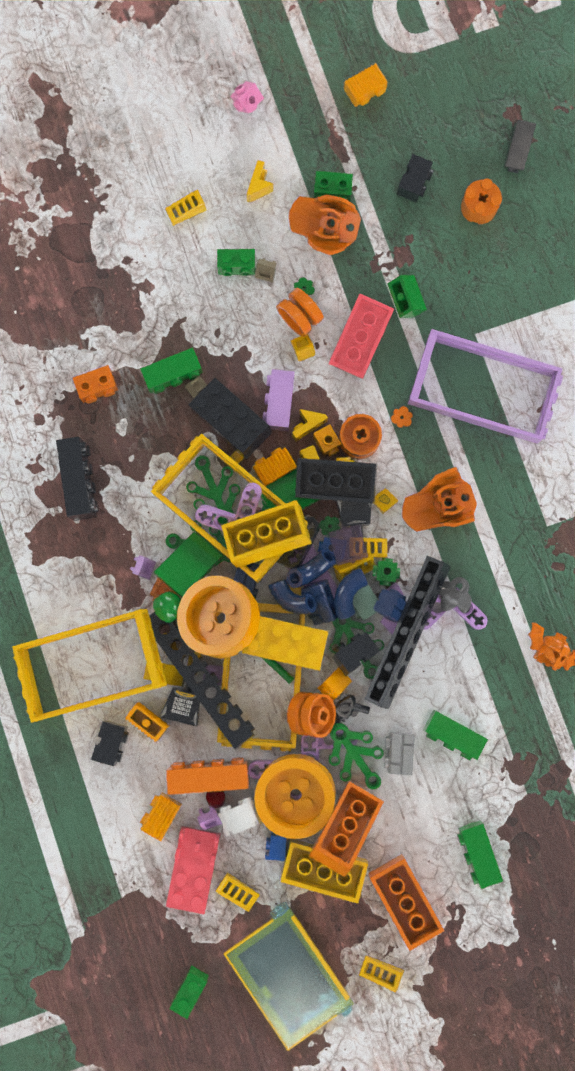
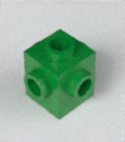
[372,558,400,586]

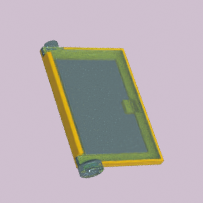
[224,902,354,1051]

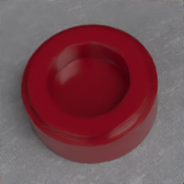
[206,791,226,808]

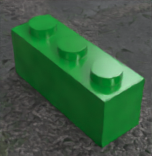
[140,348,203,394]
[423,710,488,761]
[457,820,504,889]

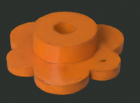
[391,406,413,428]

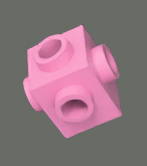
[231,81,264,113]

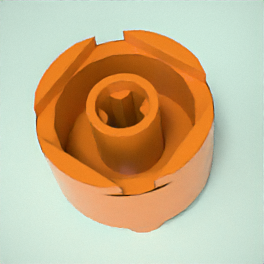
[461,179,502,224]

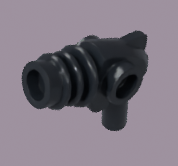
[334,693,370,725]

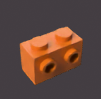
[73,365,118,404]

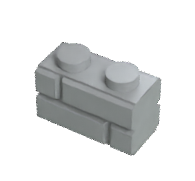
[384,732,415,775]

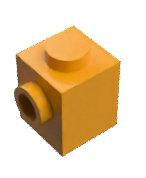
[313,424,341,456]
[317,667,352,700]

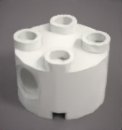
[217,797,263,837]

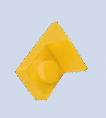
[246,160,274,203]
[292,409,328,442]
[143,662,183,686]

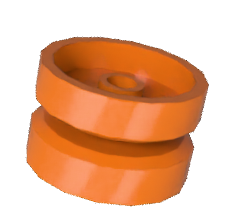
[276,288,324,337]
[339,414,382,460]
[287,692,336,738]

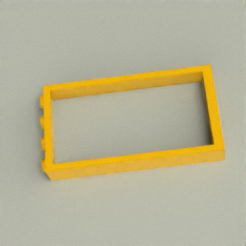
[151,433,308,583]
[217,603,305,751]
[12,609,167,723]

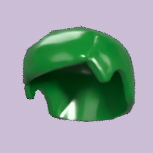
[153,591,181,623]

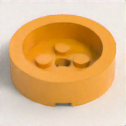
[177,576,260,658]
[254,754,336,839]

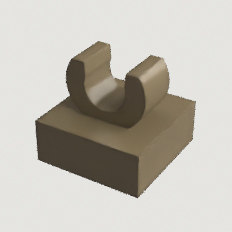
[255,258,277,282]
[185,376,207,399]

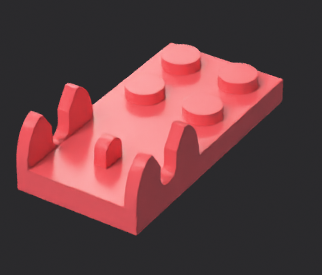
[328,294,394,379]
[166,826,221,915]

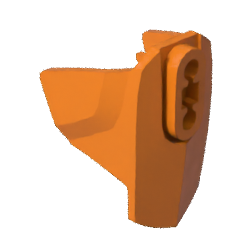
[289,195,361,255]
[402,467,477,532]

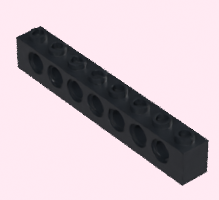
[364,555,451,709]
[149,612,255,750]

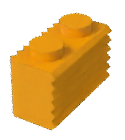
[344,64,388,107]
[253,447,297,486]
[125,702,170,742]
[140,792,182,841]

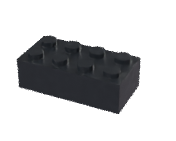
[188,378,272,460]
[56,436,99,521]
[295,458,378,503]

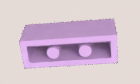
[263,369,295,431]

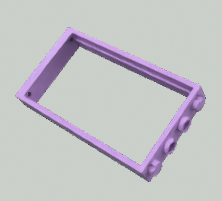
[408,329,563,444]

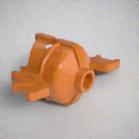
[528,622,575,671]

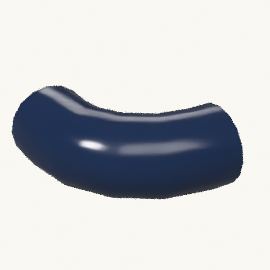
[286,549,336,588]
[334,568,368,619]
[268,579,316,614]

